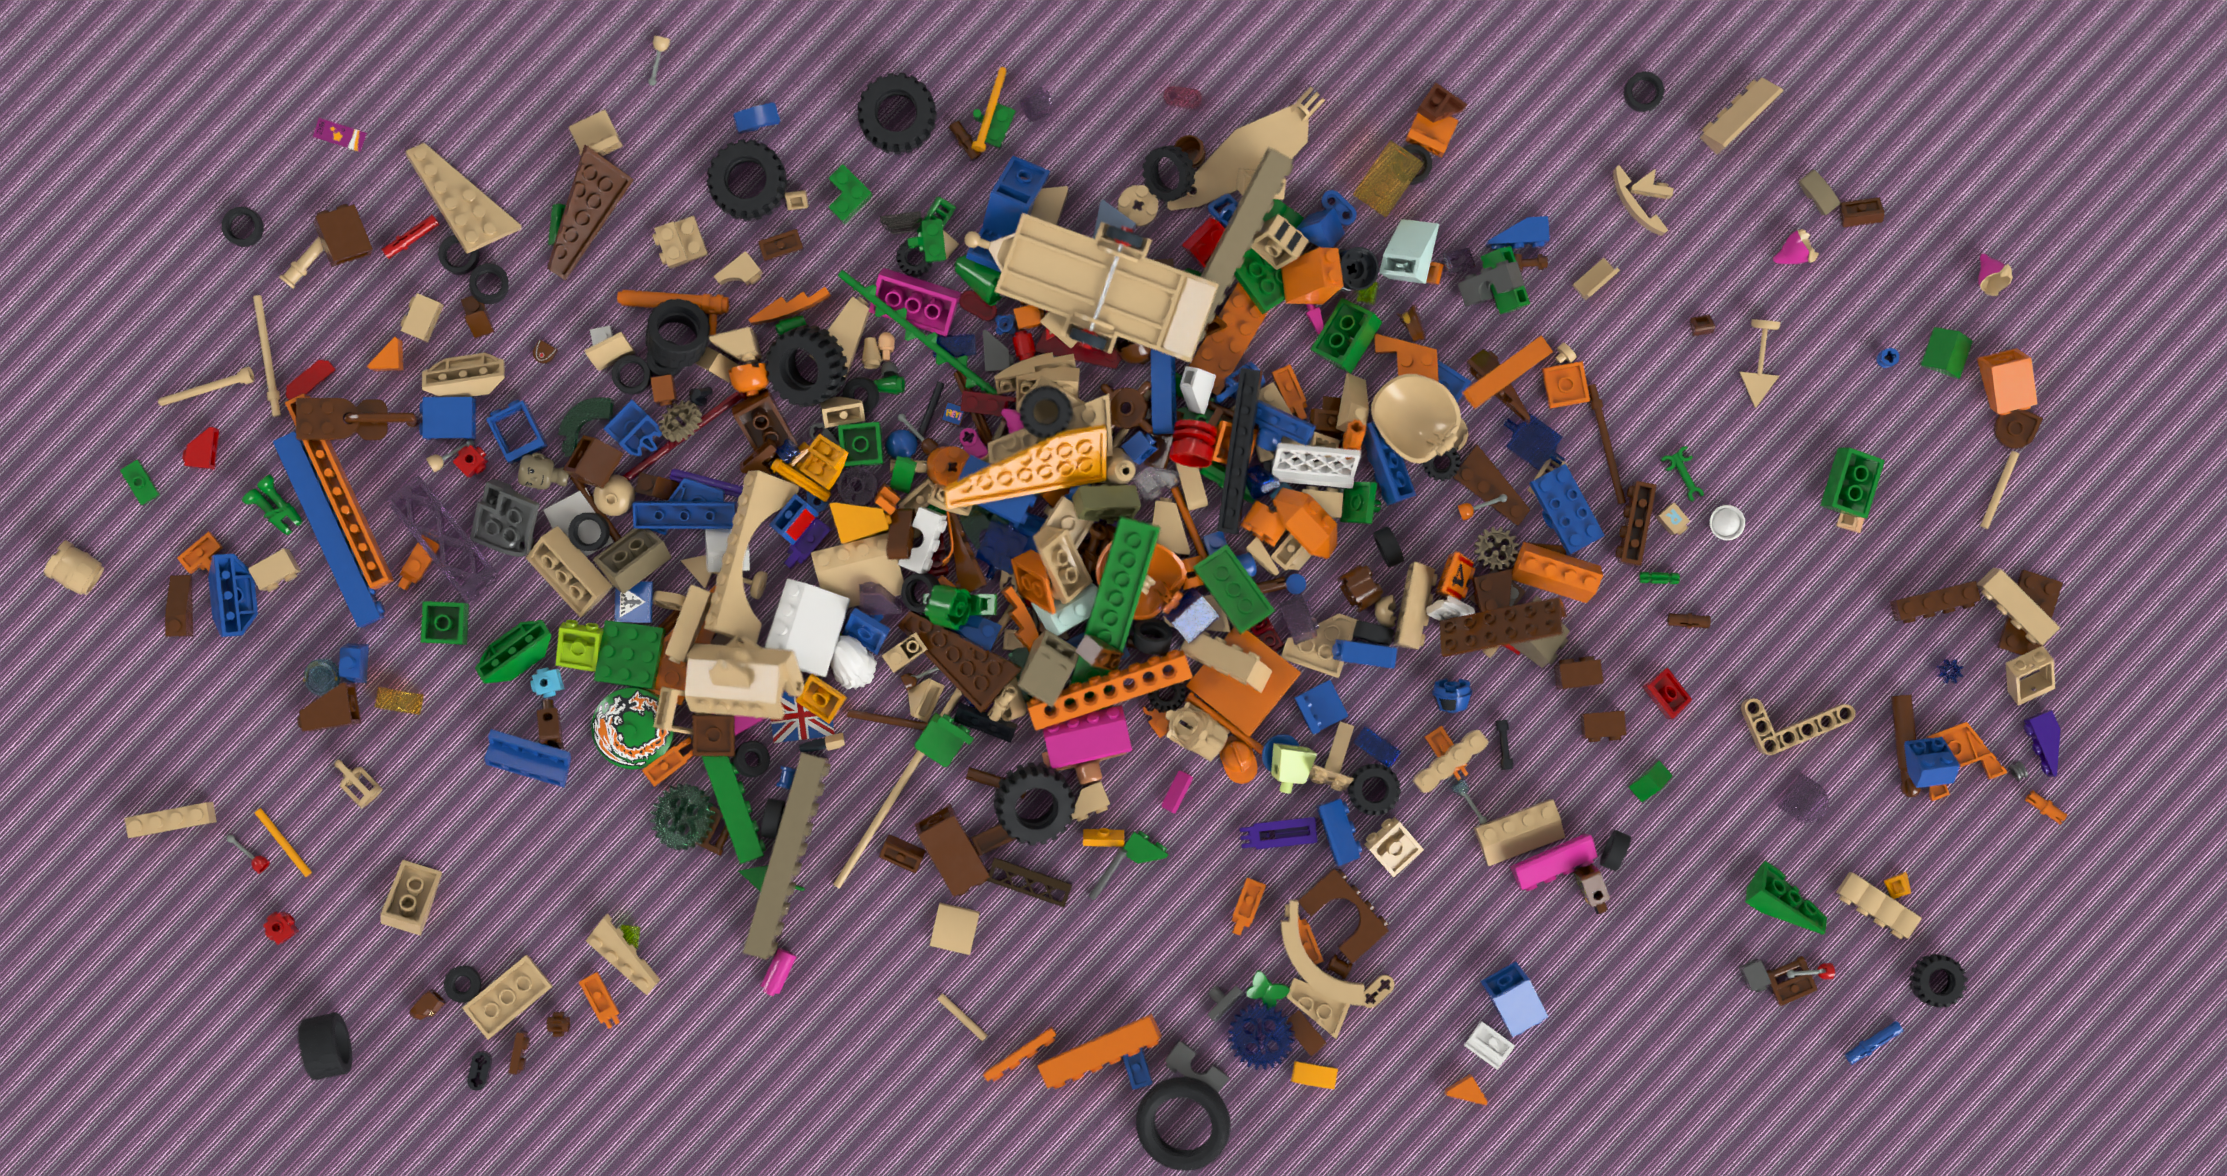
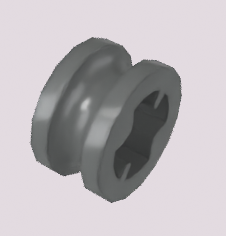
[2009,761,2028,782]

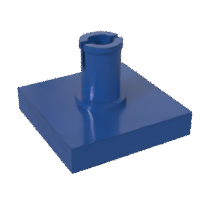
[842,608,890,655]

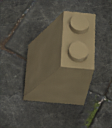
[1510,596,1570,668]

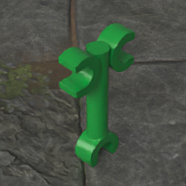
[1660,446,1704,502]

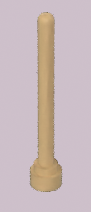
[158,367,255,406]

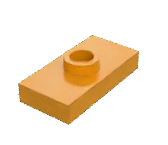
[1083,828,1124,847]

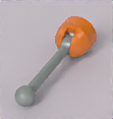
[1458,494,1507,521]

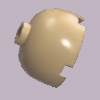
[593,474,635,516]

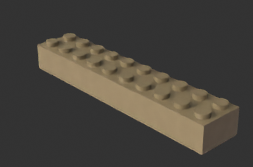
[743,752,831,960]

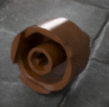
[1337,565,1384,613]

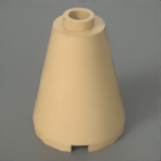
[1101,448,1135,486]

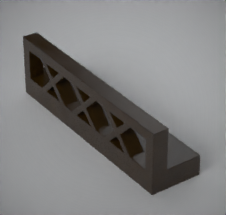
[987,857,1072,908]

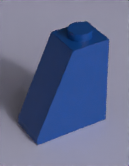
[1332,639,1397,669]

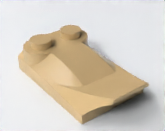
[1033,525,1093,604]

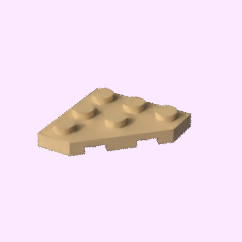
[1281,613,1357,678]

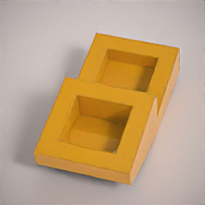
[1291,1061,1338,1089]

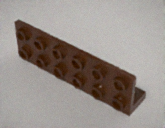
[1440,597,1567,657]

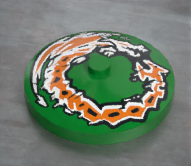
[591,687,674,769]

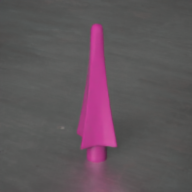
[1305,304,1324,335]

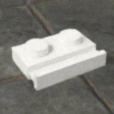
[1426,595,1475,621]
[1464,1021,1515,1070]

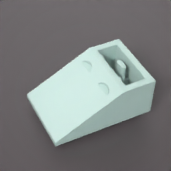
[1379,219,1439,284]

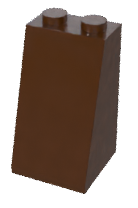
[915,804,990,897]

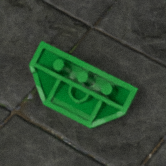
[475,620,552,684]

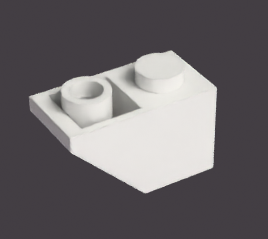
[1180,366,1216,414]

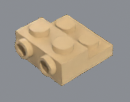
[652,216,708,269]
[1364,817,1424,877]

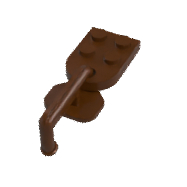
[296,398,418,440]

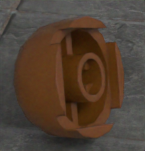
[1114,339,1151,365]

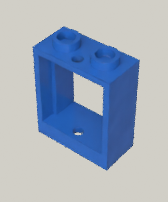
[486,400,548,464]

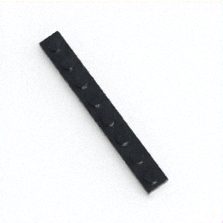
[1217,368,1263,534]

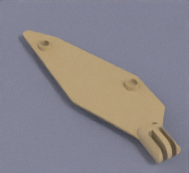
[1167,86,1325,210]

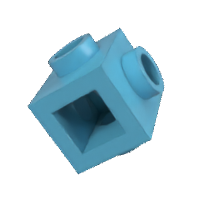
[530,667,564,698]

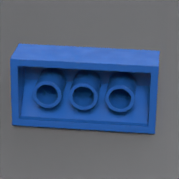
[1362,422,1417,506]

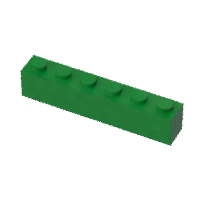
[702,756,767,865]

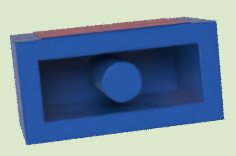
[769,494,819,545]

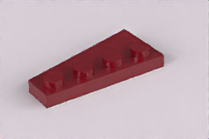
[1035,328,1122,370]

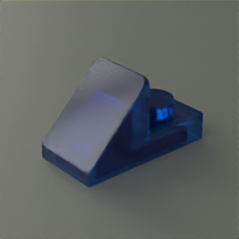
[1246,465,1280,499]

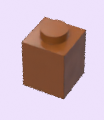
[651,375,677,407]

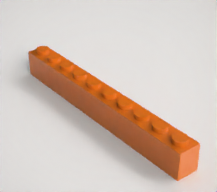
[285,394,394,590]

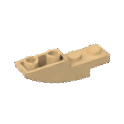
[994,352,1076,394]

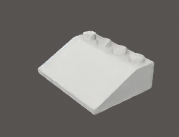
[765,579,850,677]

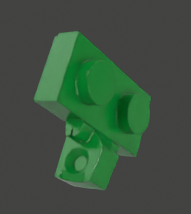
[908,219,946,263]

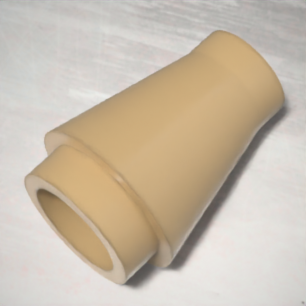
[862,337,882,369]

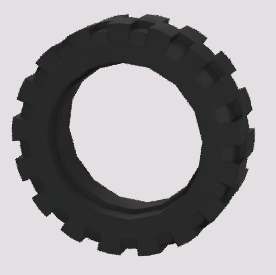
[1142,145,1195,202]

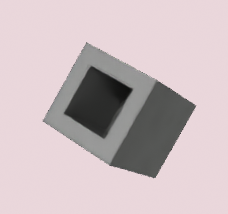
[1739,959,1771,993]

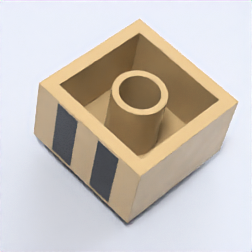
[1251,214,1309,270]

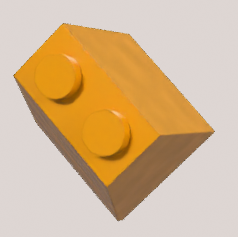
[830,503,892,544]

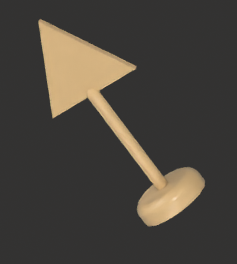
[1740,319,1781,408]
[680,555,768,599]

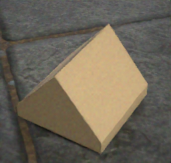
[785,190,808,210]

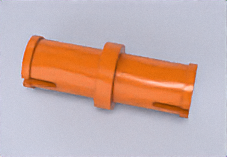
[2025,790,2067,825]

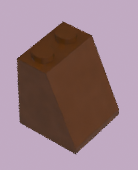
[297,683,361,732]

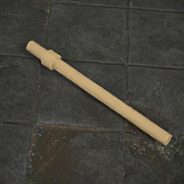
[253,295,281,417]

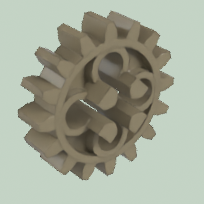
[659,400,702,443]
[1474,526,1519,571]

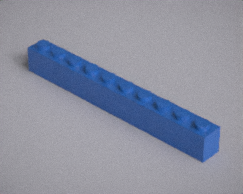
[272,431,385,628]

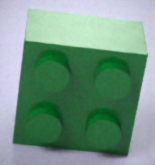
[838,422,884,468]
[421,601,469,645]

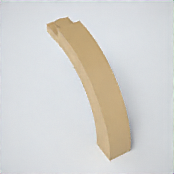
[1281,899,1364,1006]

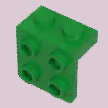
[914,712,974,767]

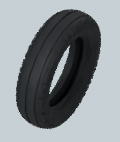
[1136,1077,1231,1171]

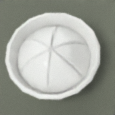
[1710,505,1745,540]

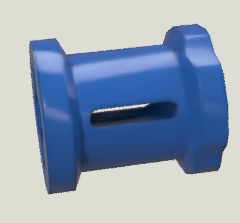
[1876,348,1899,368]
[776,766,797,790]

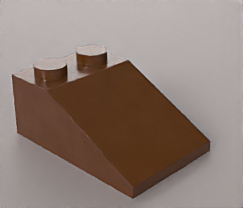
[732,388,799,463]

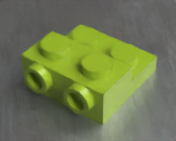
[555,620,603,672]

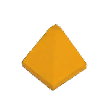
[1884,871,1911,899]

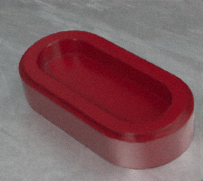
[959,290,997,322]

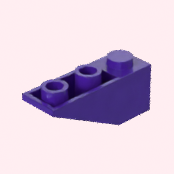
[2024,710,2060,777]

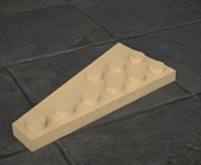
[406,143,522,254]

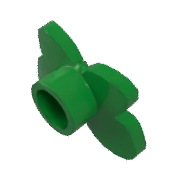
[1246,970,1290,1009]

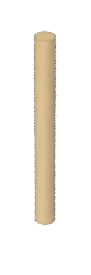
[1980,451,2019,529]

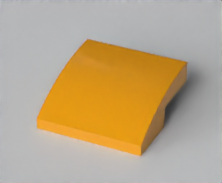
[799,434,848,491]

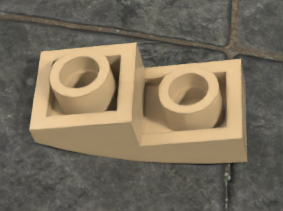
[927,483,973,516]

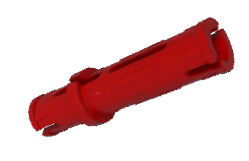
[382,214,440,259]

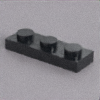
[954,702,1018,743]

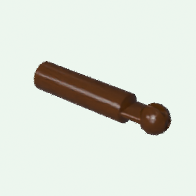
[1891,694,1921,797]

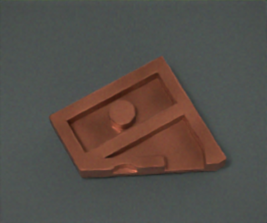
[1417,83,1468,122]

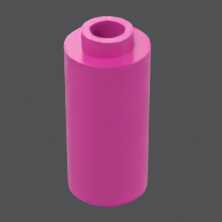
[761,948,797,996]

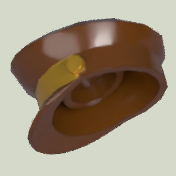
[1396,305,1426,342]

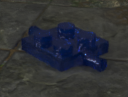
[1504,413,1565,471]
[976,520,1030,580]

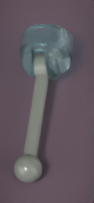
[1451,779,1487,824]

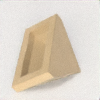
[908,678,945,723]

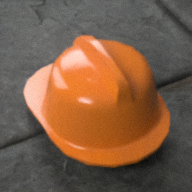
[1219,736,1258,784]

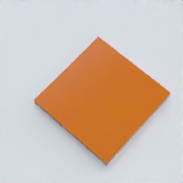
[1186,627,1301,737]

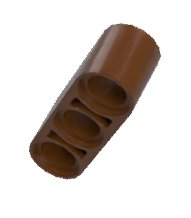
[886,508,916,560]

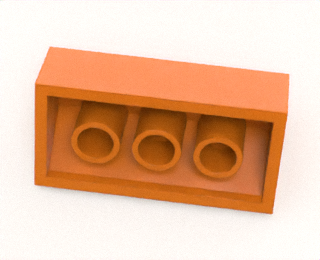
[1512,542,1603,603]

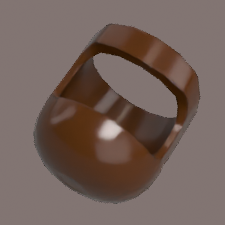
[1174,135,1206,169]

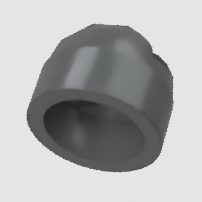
[881,361,898,378]

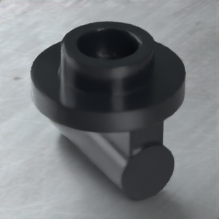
[689,387,713,406]

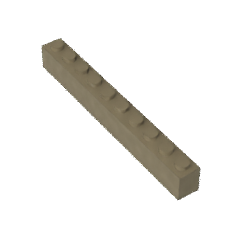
[1199,147,1293,342]

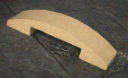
[1613,165,1668,236]

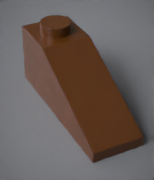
[165,575,193,637]

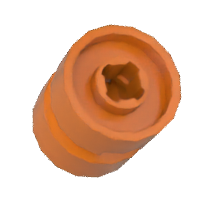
[1182,555,1204,590]

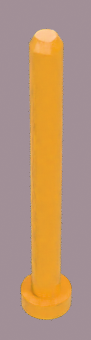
[971,67,1007,152]

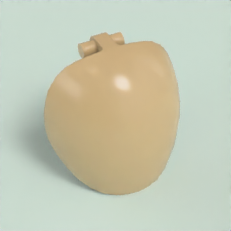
[1371,374,1461,463]

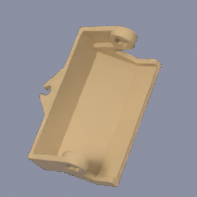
[685,636,804,719]

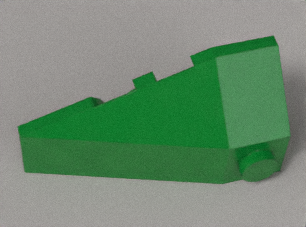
[1745,861,1827,935]

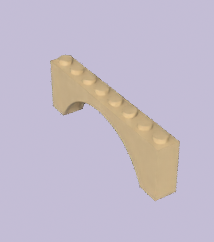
[705,471,799,644]

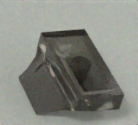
[880,211,922,234]

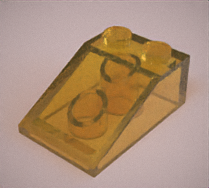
[1352,140,1424,218]

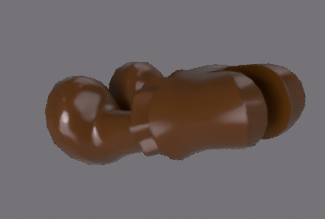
[1082,523,1116,580]

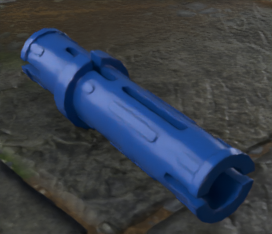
[1844,1021,1904,1065]

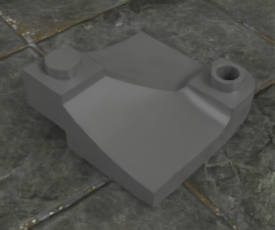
[469,479,540,557]

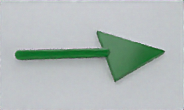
[738,865,805,892]

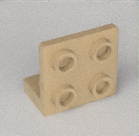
[569,110,623,156]

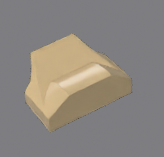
[1270,533,1312,571]

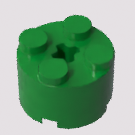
[925,585,971,630]

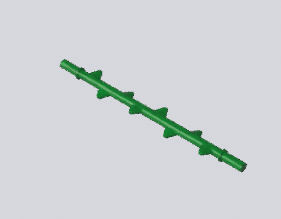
[838,270,1002,395]

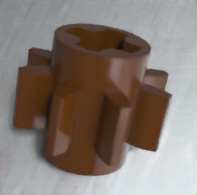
[547,1012,570,1037]

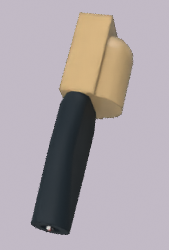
[799,733,845,752]

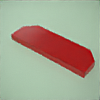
[286,360,336,400]

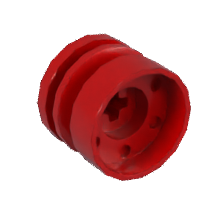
[1169,420,1217,468]

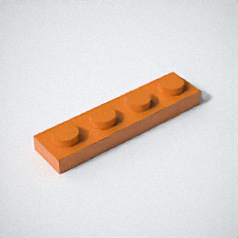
[983,1027,1057,1082]

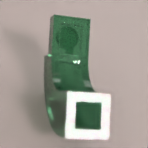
[558,397,614,458]

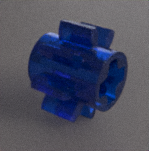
[1937,659,1964,684]

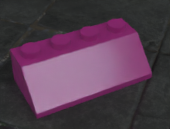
[869,268,961,337]
[1043,705,1132,769]
[1510,833,1598,892]

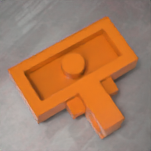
[177,531,223,574]

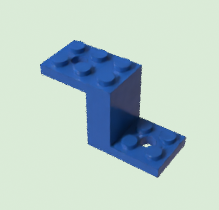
[966,156,1050,273]

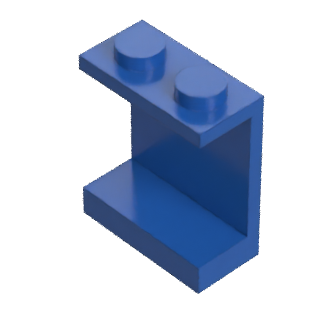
[419,397,476,440]

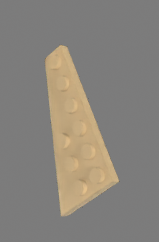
[988,394,1113,464]

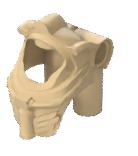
[1166,702,1230,762]

